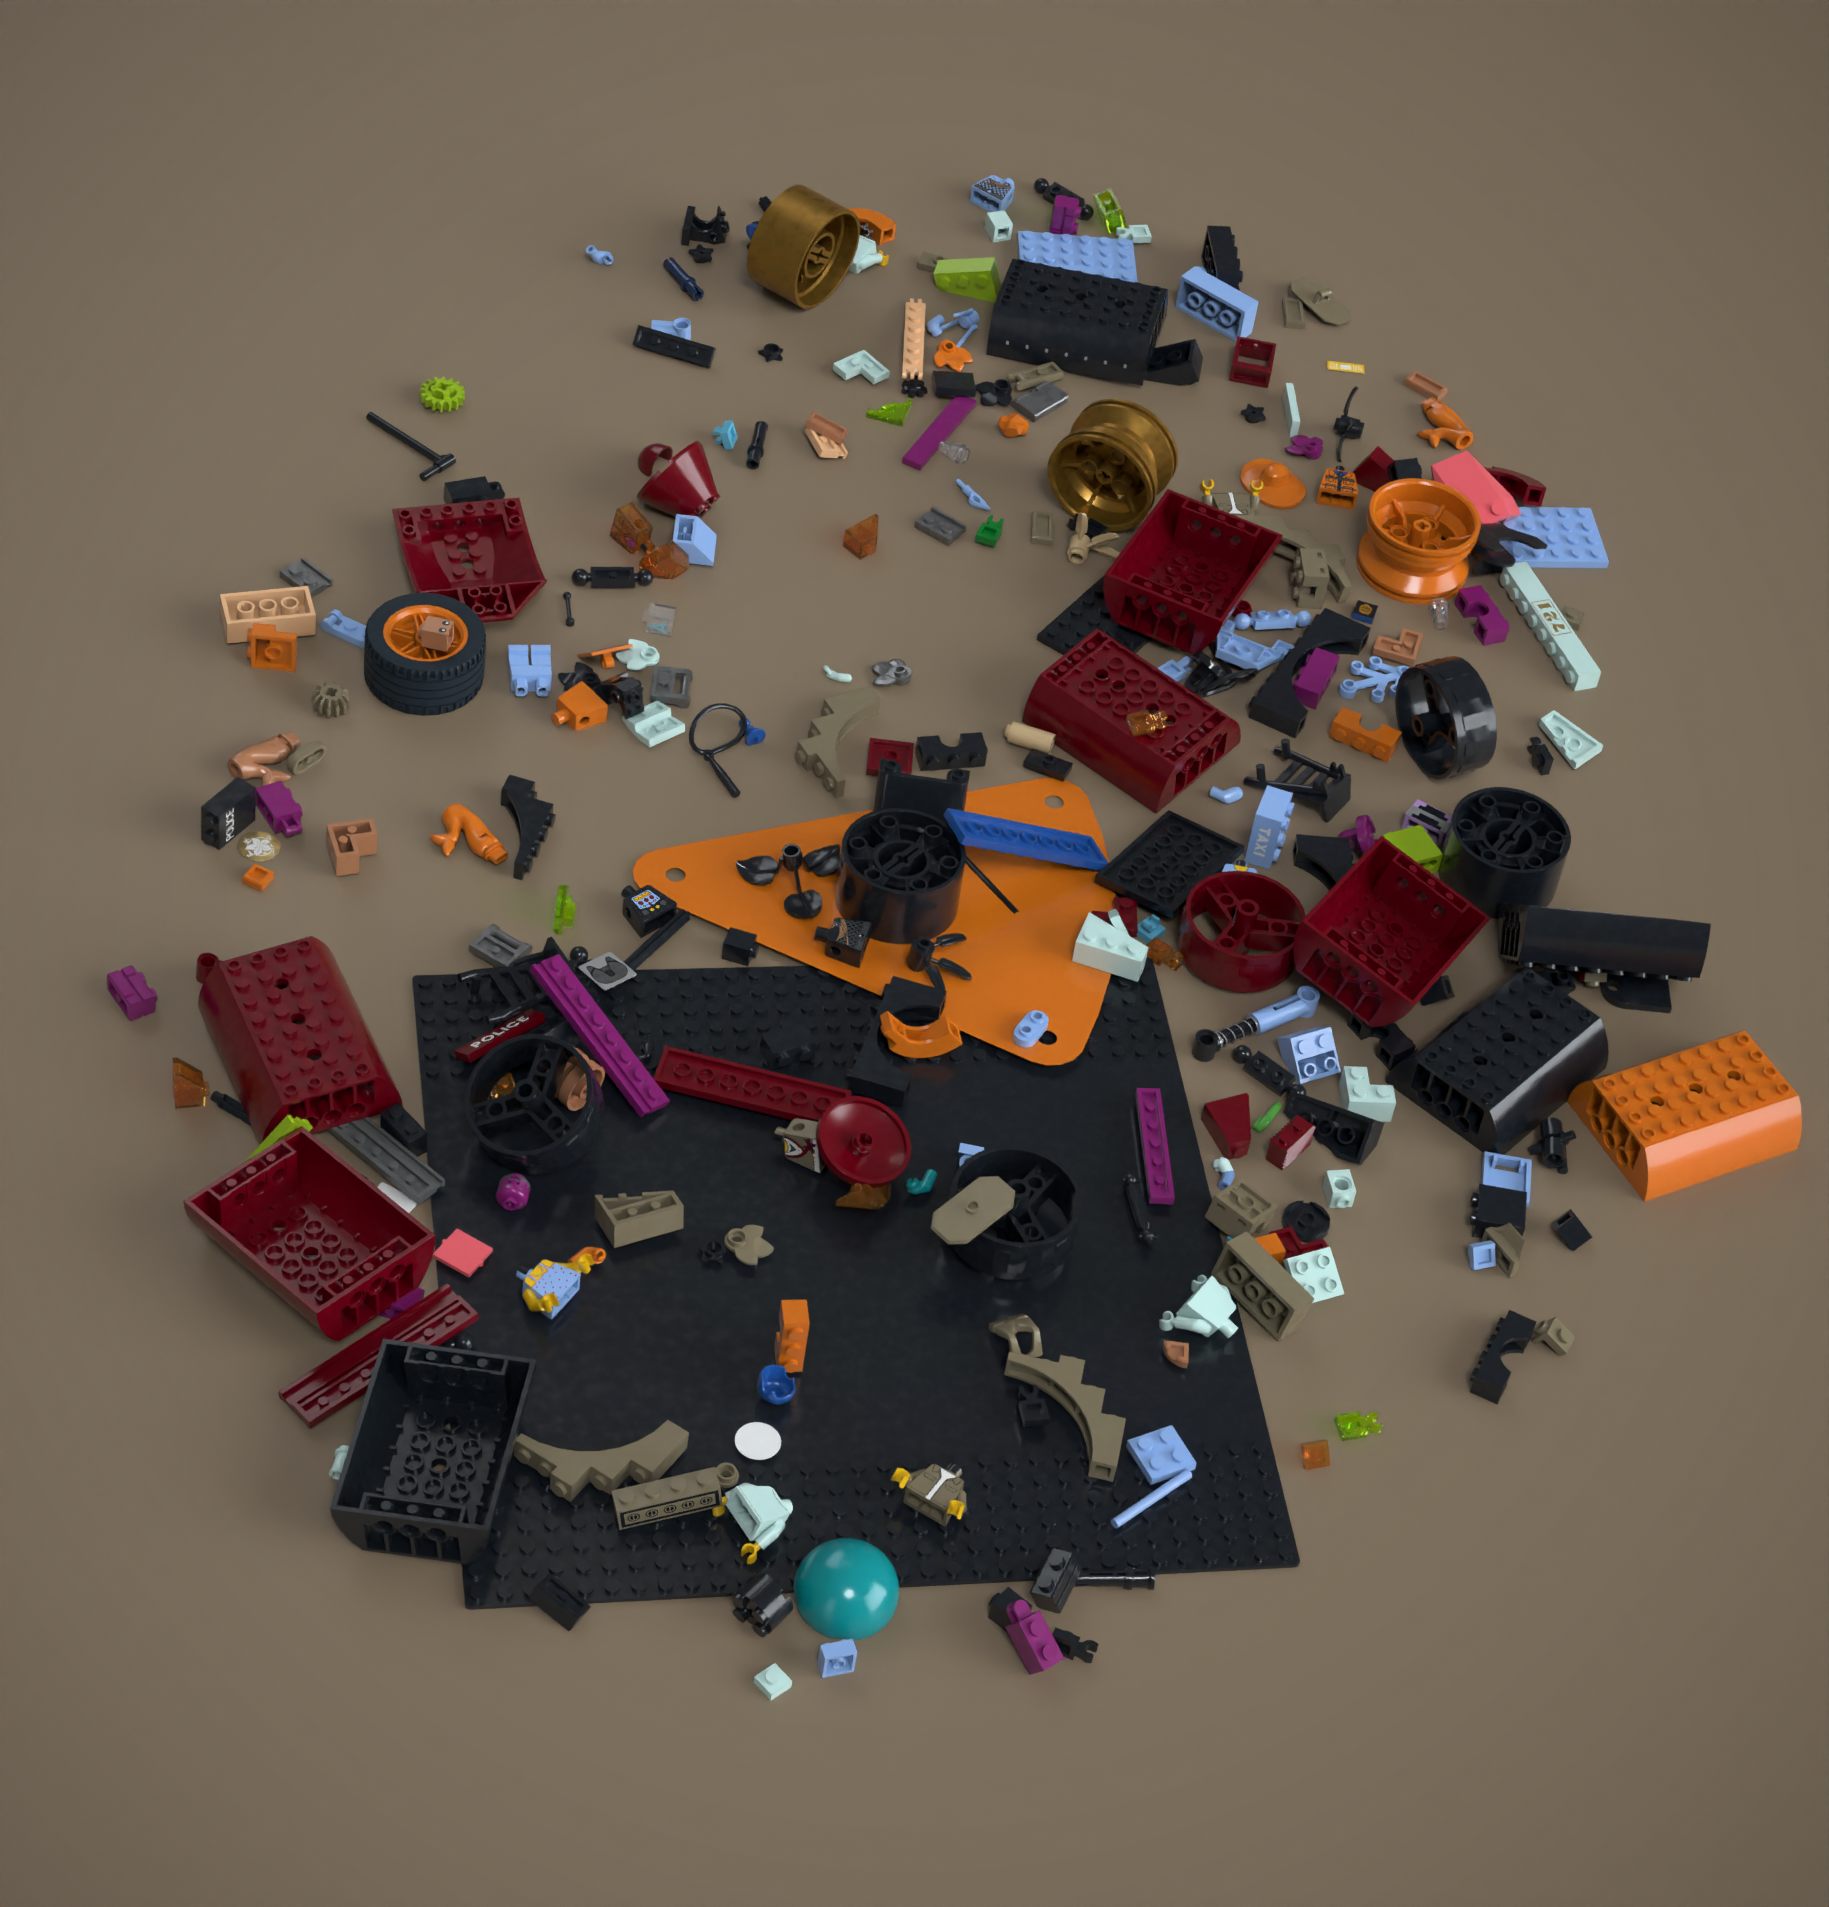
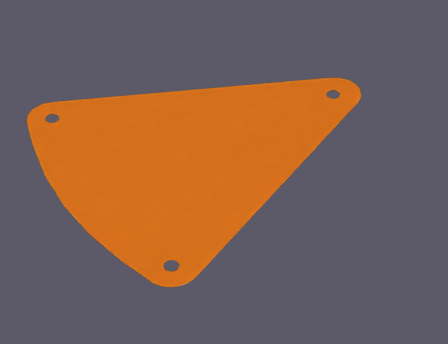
[633,778,1115,1065]

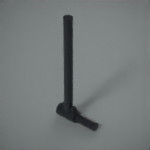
[366,412,456,481]

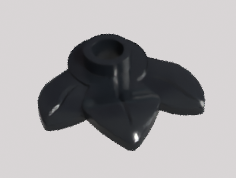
[975,379,1012,406]
[558,662,601,691]

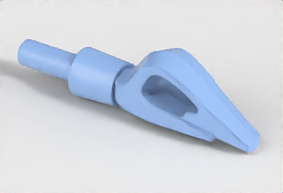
[955,479,990,511]

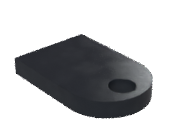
[1601,974,1672,1013]

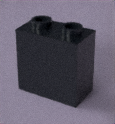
[1469,1184,1527,1238]

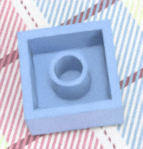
[817,1639,857,1678]

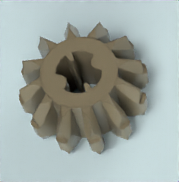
[312,682,350,719]

